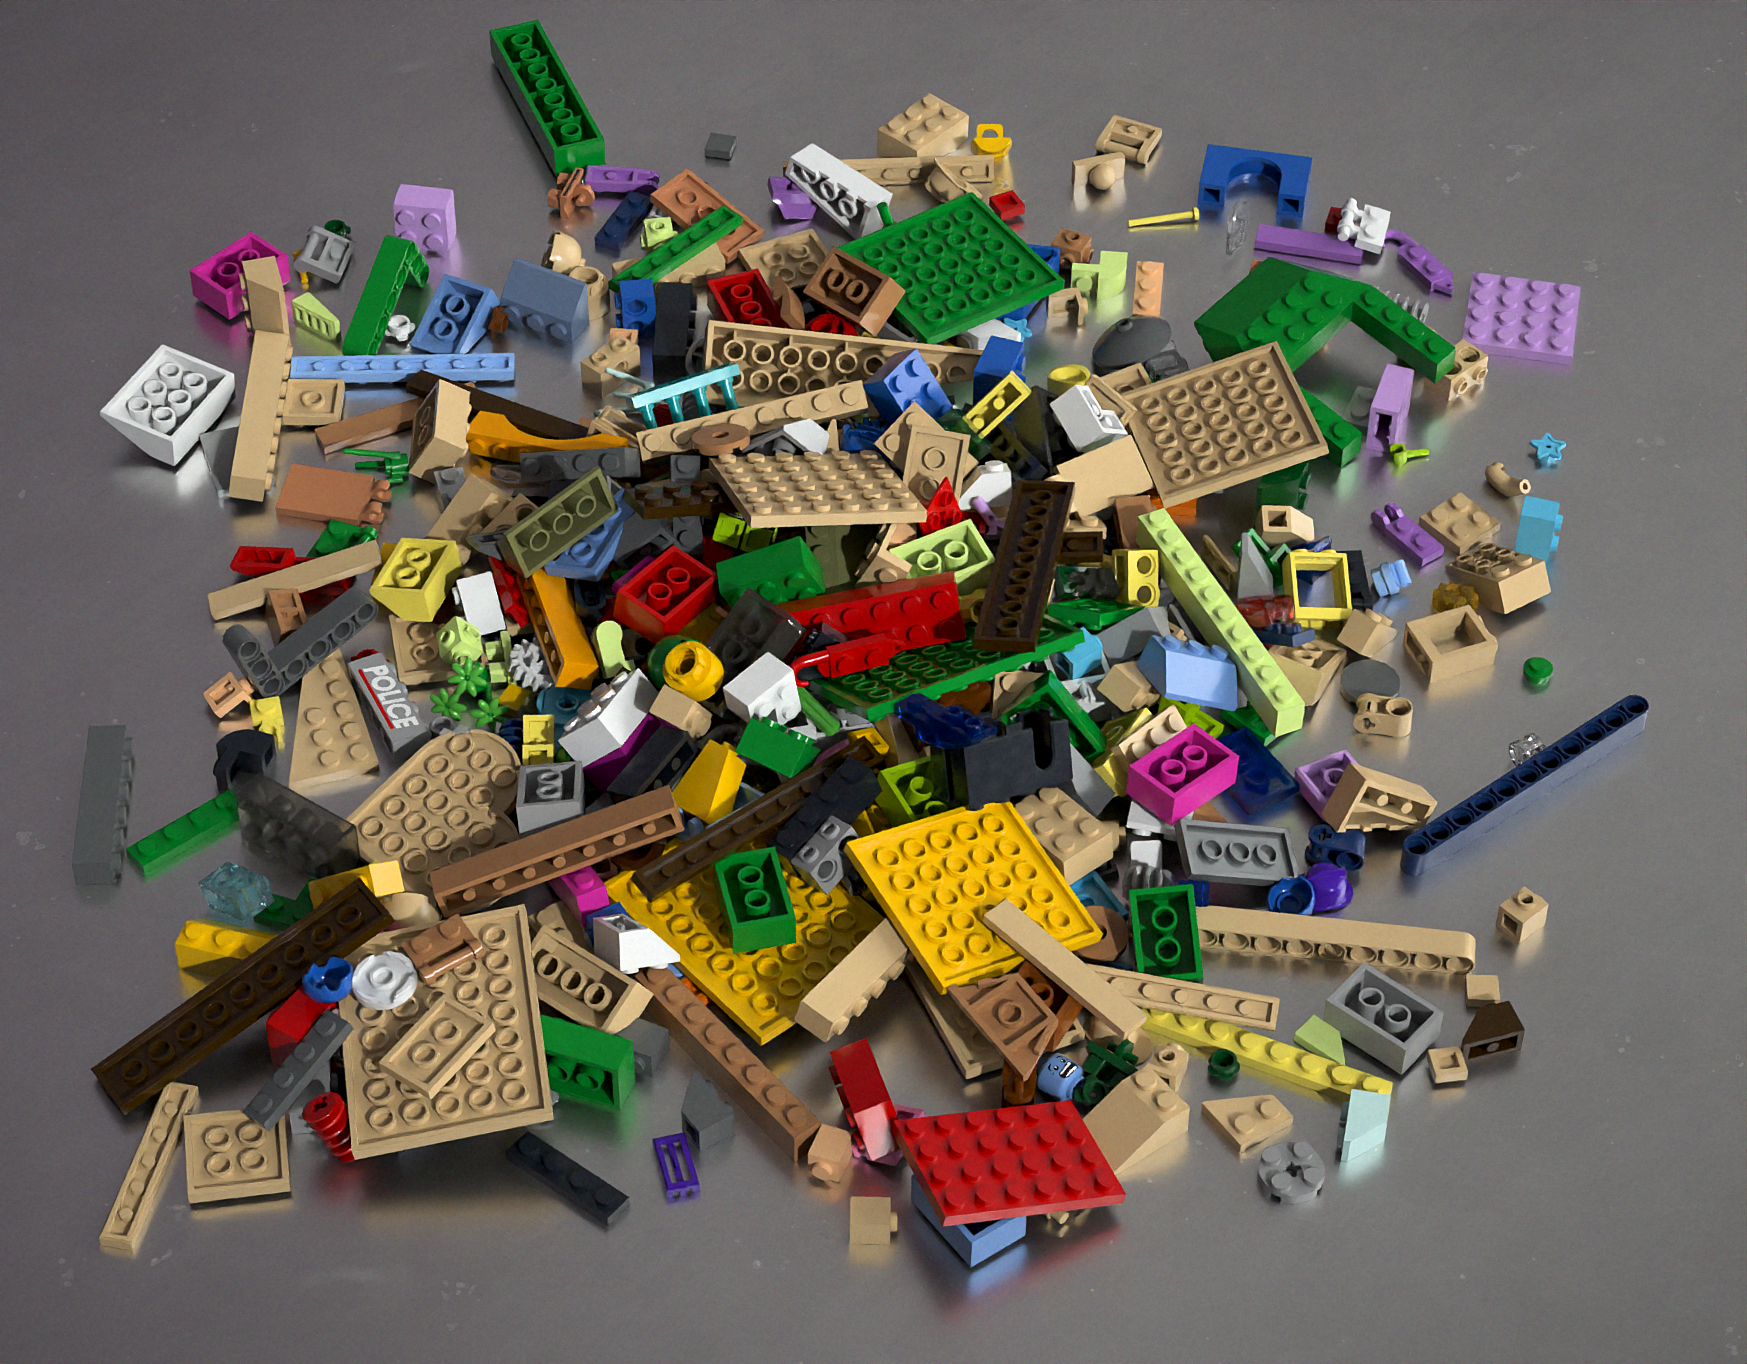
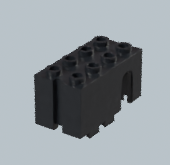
[929,703,1073,811]

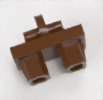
[1001,1060,1037,1108]

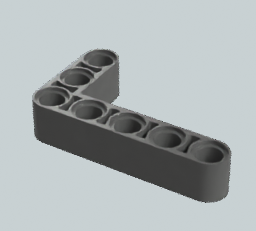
[222,587,378,698]

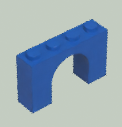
[1198,144,1312,218]

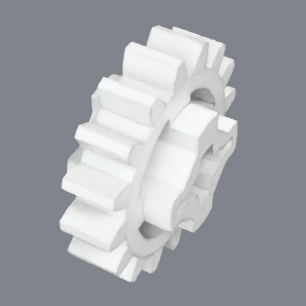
[507,638,554,692]

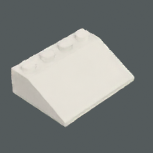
[100,344,236,466]

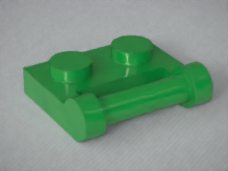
[306,519,379,558]

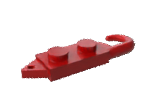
[488,555,531,628]
[790,633,906,687]

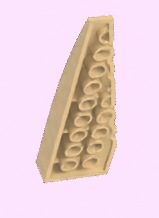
[703,320,984,408]

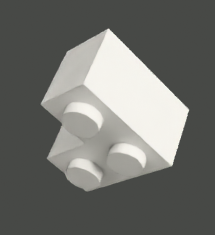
[1050,385,1128,452]
[451,571,506,636]
[723,652,802,725]

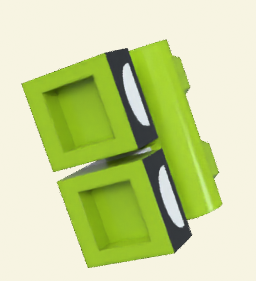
[712,512,779,552]

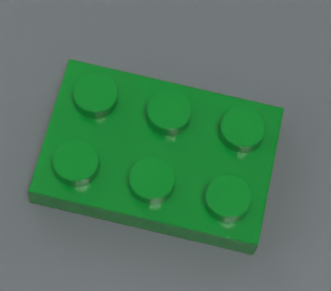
[1047,597,1145,630]

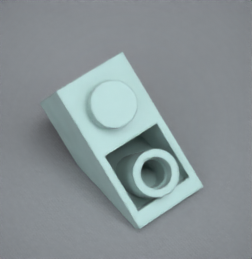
[1336,1089,1391,1162]

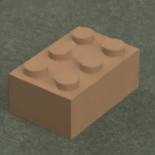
[803,246,906,337]

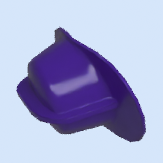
[1299,862,1353,914]

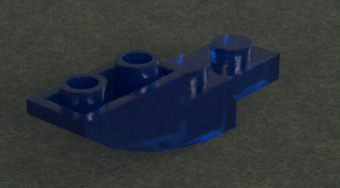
[894,693,997,749]

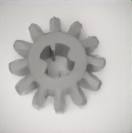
[1122,866,1176,901]

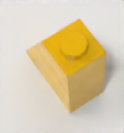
[672,739,746,827]

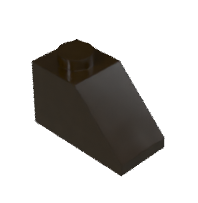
[1461,1001,1525,1064]

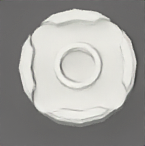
[352,951,417,1011]

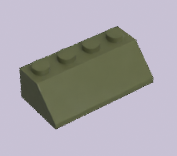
[497,466,619,579]

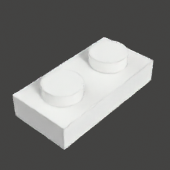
[1343,385,1377,435]

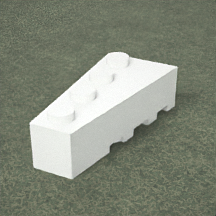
[785,143,893,239]

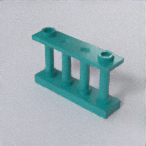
[625,362,741,466]

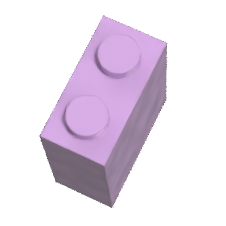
[1365,364,1414,454]

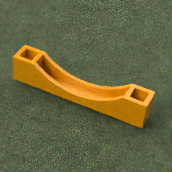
[466,411,629,481]

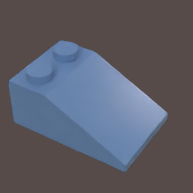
[410,274,501,354]

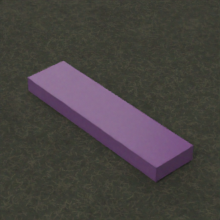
[1254,224,1364,264]

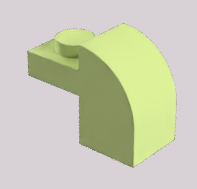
[1071,251,1128,299]

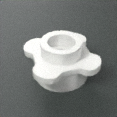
[384,315,416,341]

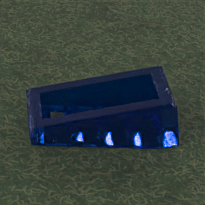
[1178,880,1211,907]

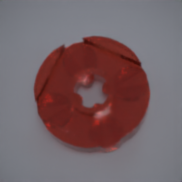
[1236,595,1295,627]

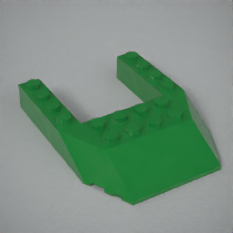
[1194,257,1456,468]

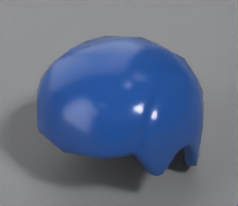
[1266,875,1315,916]
[302,957,353,1004]

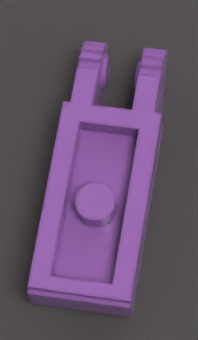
[584,165,660,196]
[1370,502,1444,567]

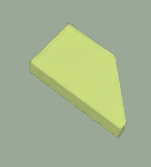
[1293,1015,1345,1065]

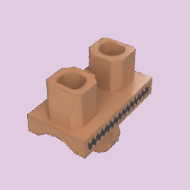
[548,168,595,219]

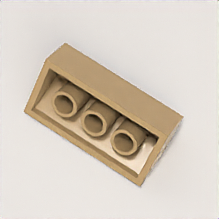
[531,924,654,1035]

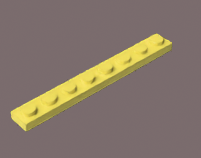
[1140,1008,1393,1102]

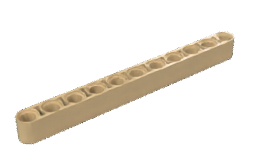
[1128,904,1476,975]

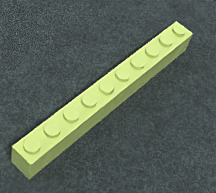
[1136,508,1305,737]

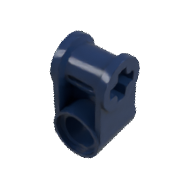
[1304,824,1367,871]

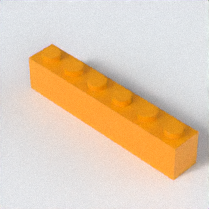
[515,558,600,690]

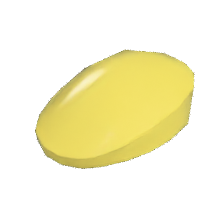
[1047,364,1091,397]

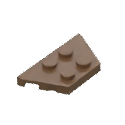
[947,973,1058,1082]

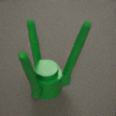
[343,448,409,484]

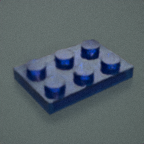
[1218,726,1300,816]

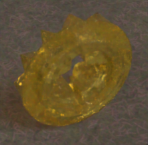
[1432,580,1479,613]

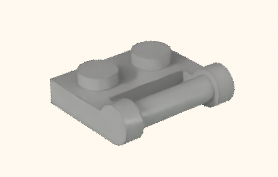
[293,226,356,284]

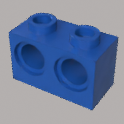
[614,278,656,340]

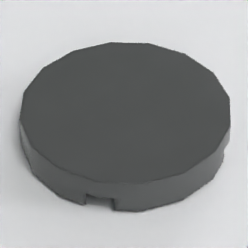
[1340,660,1400,709]

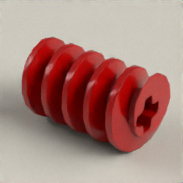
[302,1092,355,1162]

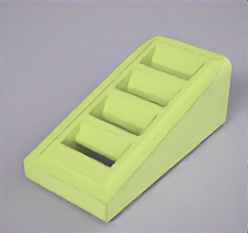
[291,292,342,343]

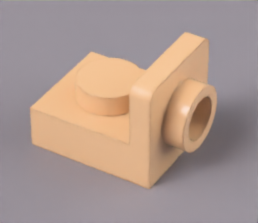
[202,671,255,718]

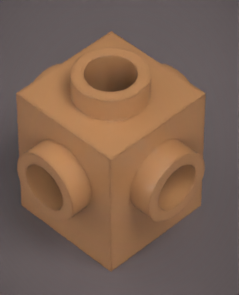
[1051,228,1094,271]

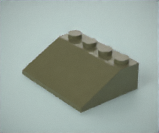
[805,524,880,594]

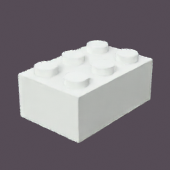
[558,668,659,767]

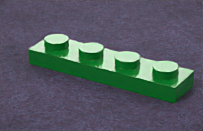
[126,789,249,875]

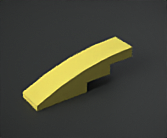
[522,715,555,766]

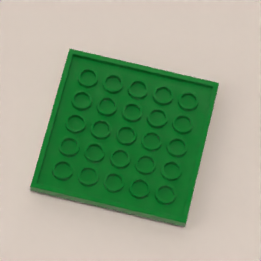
[837,192,1065,345]

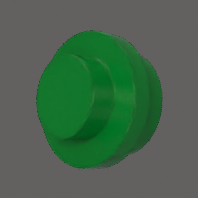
[1523,657,1553,685]

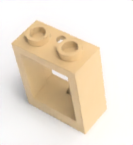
[1403,605,1498,683]

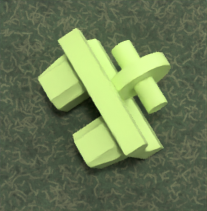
[485,630,517,685]

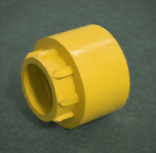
[663,641,724,702]

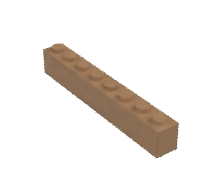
[430,785,684,918]
[634,967,821,1162]

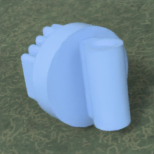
[1370,560,1412,597]

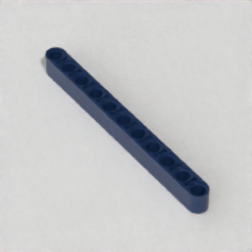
[1400,695,1649,876]

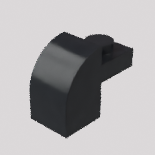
[213,729,277,792]

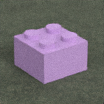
[393,184,456,252]

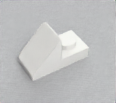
[1126,833,1162,869]

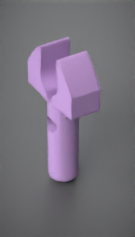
[972,497,1005,535]

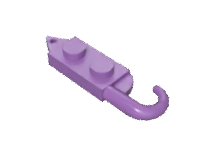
[1382,230,1453,295]

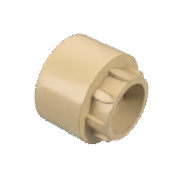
[568,266,610,321]

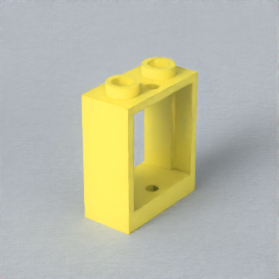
[1282,549,1352,630]

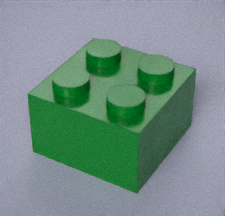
[735,716,821,778]

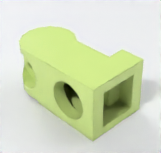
[592,621,636,680]

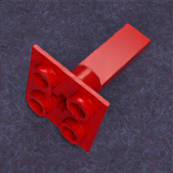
[917,477,962,536]

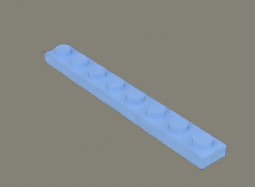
[290,353,515,383]

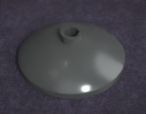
[1092,315,1172,370]

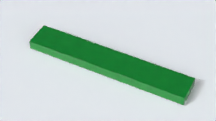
[608,205,743,293]

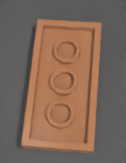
[650,168,765,265]

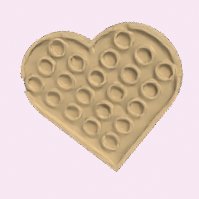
[331,729,522,916]

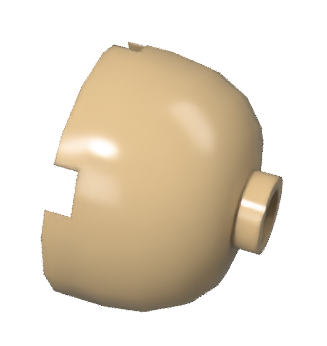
[541,230,585,276]
[380,893,442,932]

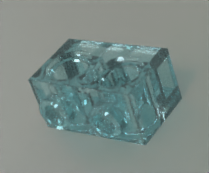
[198,862,274,923]

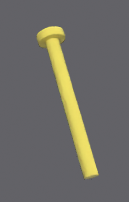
[1128,207,1199,227]

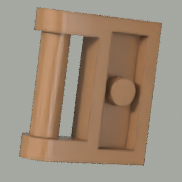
[401,913,485,986]

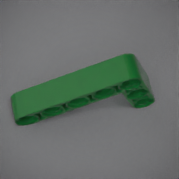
[342,235,430,356]

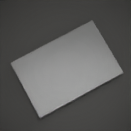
[199,426,274,498]

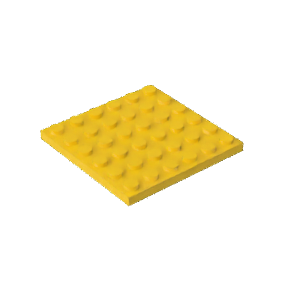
[844,801,1103,995]

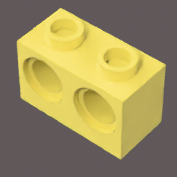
[1112,548,1160,608]

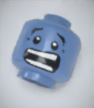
[1036,1053,1085,1101]

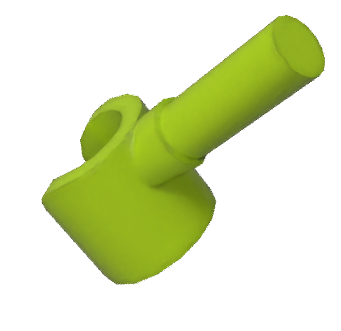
[1390,443,1429,465]

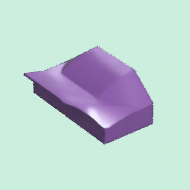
[767,176,819,220]

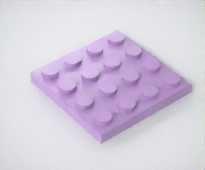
[1462,272,1581,365]

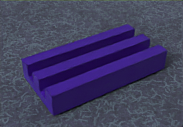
[652,1132,700,1198]

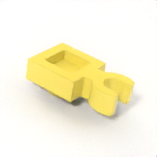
[249,696,284,742]

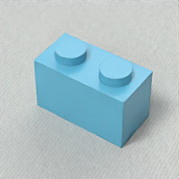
[1514,496,1563,563]

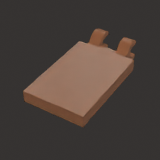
[275,463,392,527]

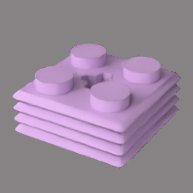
[1293,749,1359,821]

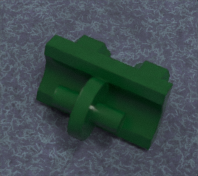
[1081,1039,1139,1090]

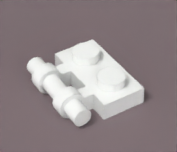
[1337,198,1391,254]

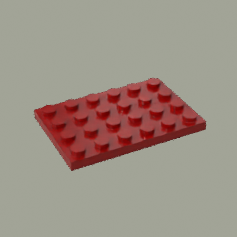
[890,1100,1126,1227]

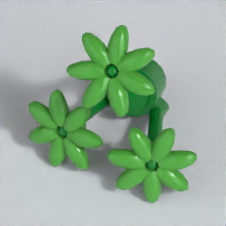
[430,657,510,731]

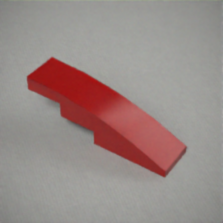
[230,546,356,596]

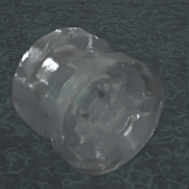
[1509,733,1546,767]

